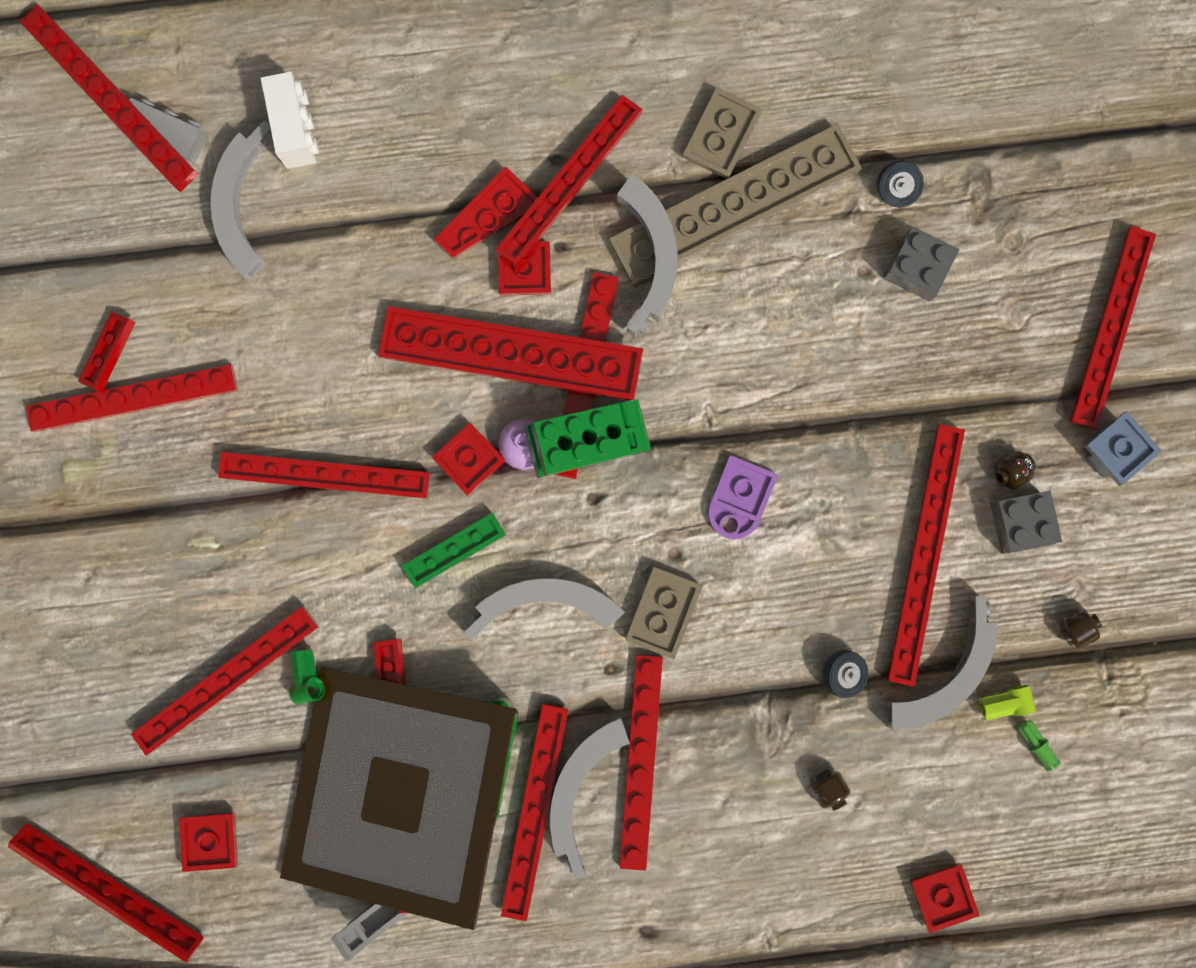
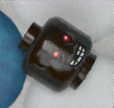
[994,451,1036,489]
[1060,609,1103,648]
[810,769,850,811]

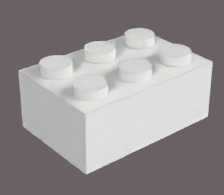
[261,71,319,169]

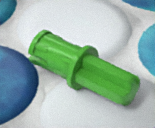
[1019,720,1061,771]

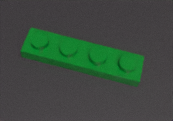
[402,512,506,589]

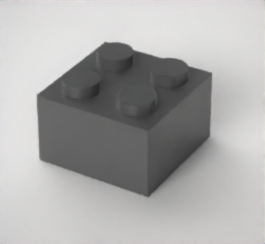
[884,226,960,302]
[990,490,1062,554]

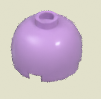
[498,418,537,470]

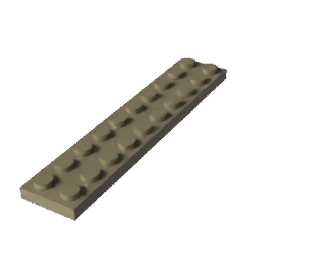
[609,124,862,286]

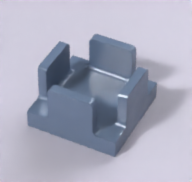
[1084,411,1162,486]

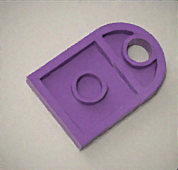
[708,455,778,539]

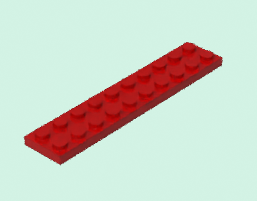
[378,306,644,401]

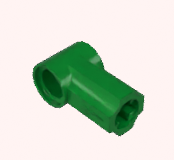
[289,649,325,705]

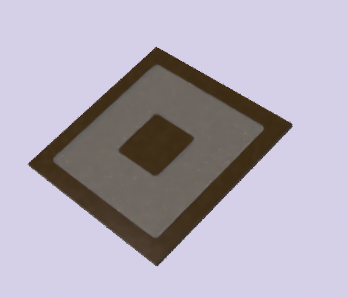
[280,667,516,930]

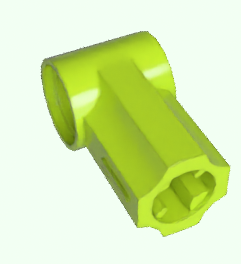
[979,685,1036,720]

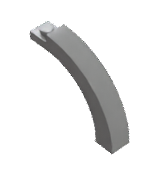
[210,120,273,282]
[617,173,678,337]
[463,579,625,641]
[887,596,997,730]
[550,716,630,879]
[331,903,408,961]

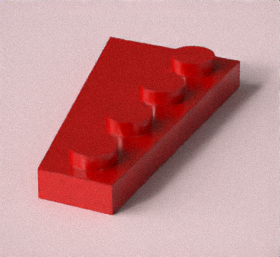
[434,166,538,259]

